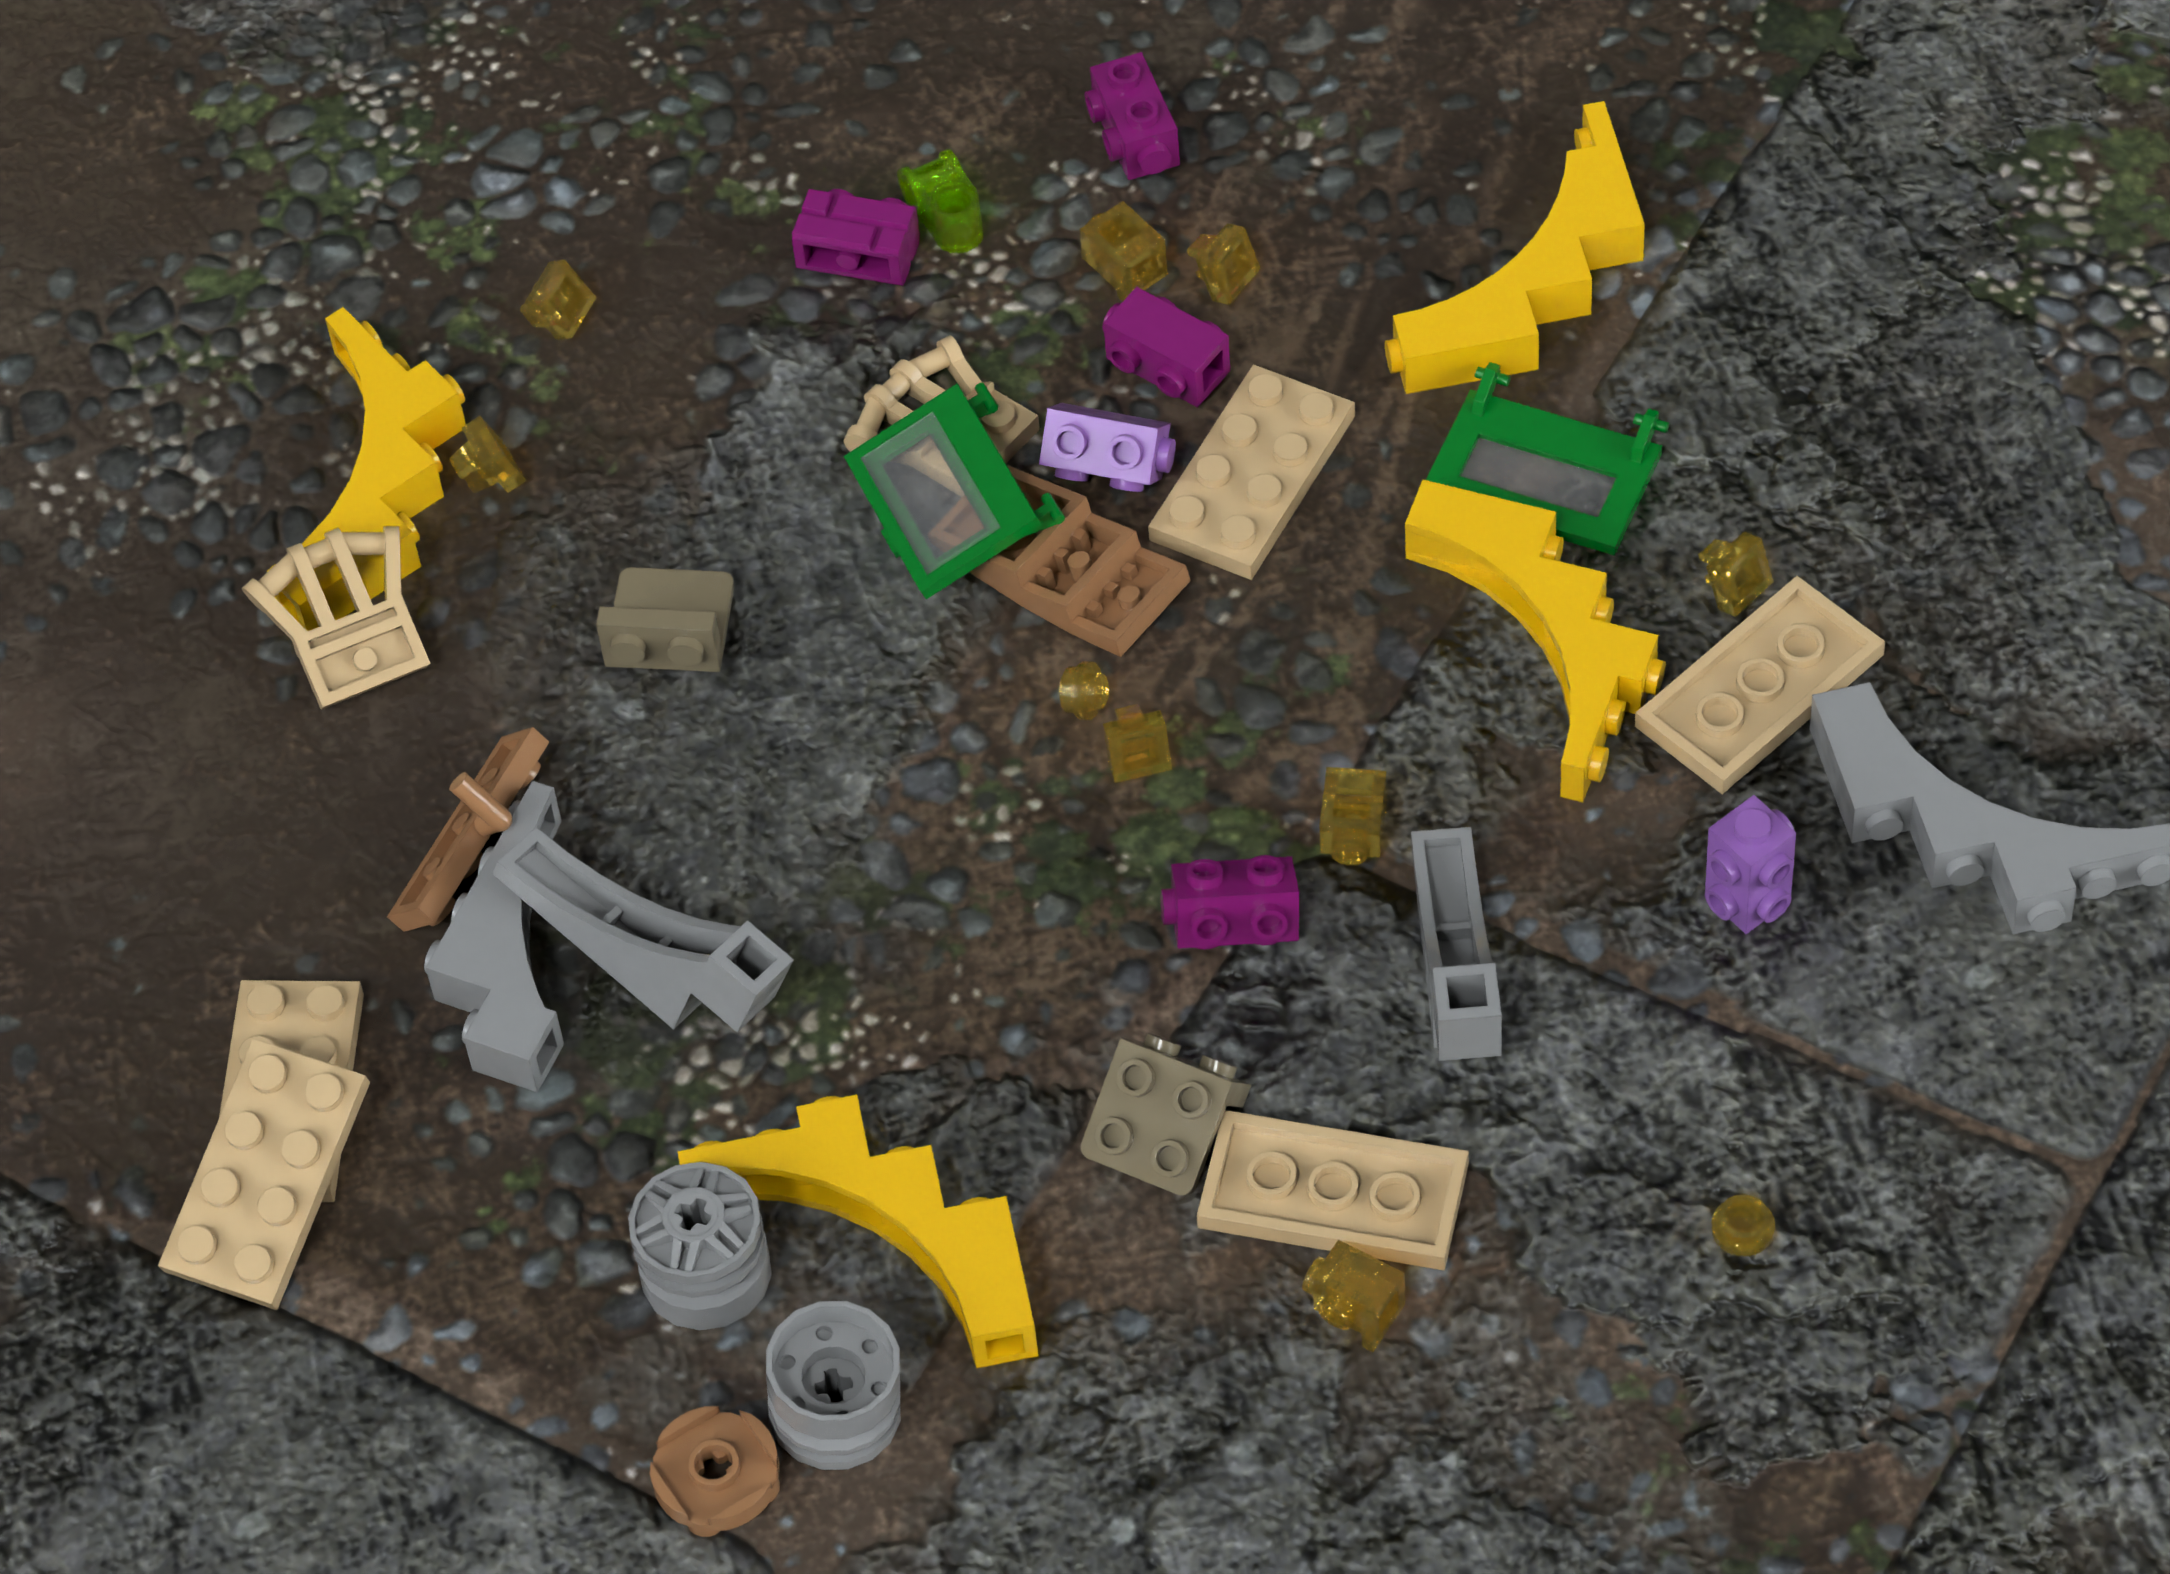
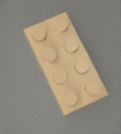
[1148,364,1355,580]
[1635,576,1885,795]
[219,980,364,1202]
[158,1038,370,1310]
[1197,1110,1469,1271]

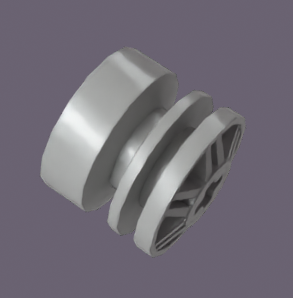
[628,1162,772,1330]
[766,1301,901,1470]

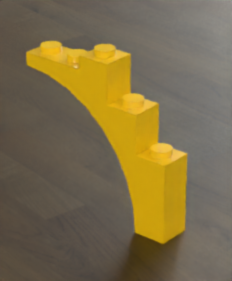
[267,307,466,631]
[1405,479,1666,803]
[677,1094,1039,1369]

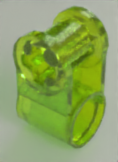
[897,148,984,253]

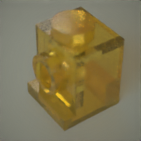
[1080,201,1168,302]
[1319,767,1387,865]
[1302,1240,1405,1352]

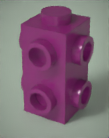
[1084,52,1180,180]
[1102,287,1231,408]
[1160,855,1299,949]

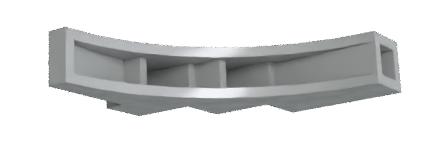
[1810,682,2170,934]

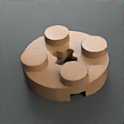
[650,1406,780,1537]

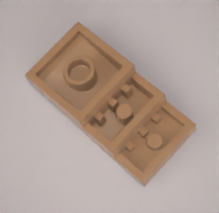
[929,465,1191,657]

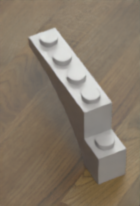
[424,781,564,1093]
[492,827,794,1033]
[1411,827,1502,1061]

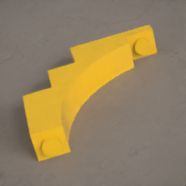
[1385,101,1645,394]

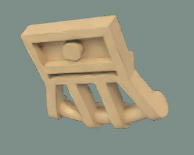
[844,335,1040,499]
[242,526,431,710]

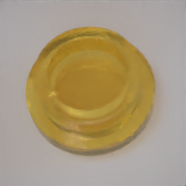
[1059,661,1109,720]
[1711,1194,1775,1256]

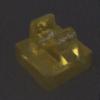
[1187,223,1261,305]
[520,259,596,340]
[449,416,527,493]
[1698,531,1774,617]
[1103,704,1172,783]

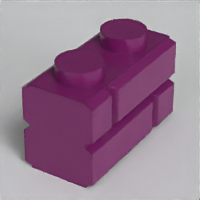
[792,189,920,286]

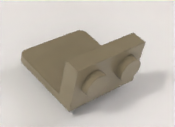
[596,567,734,672]
[1081,1033,1251,1196]

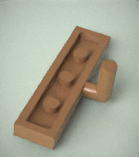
[387,727,549,932]

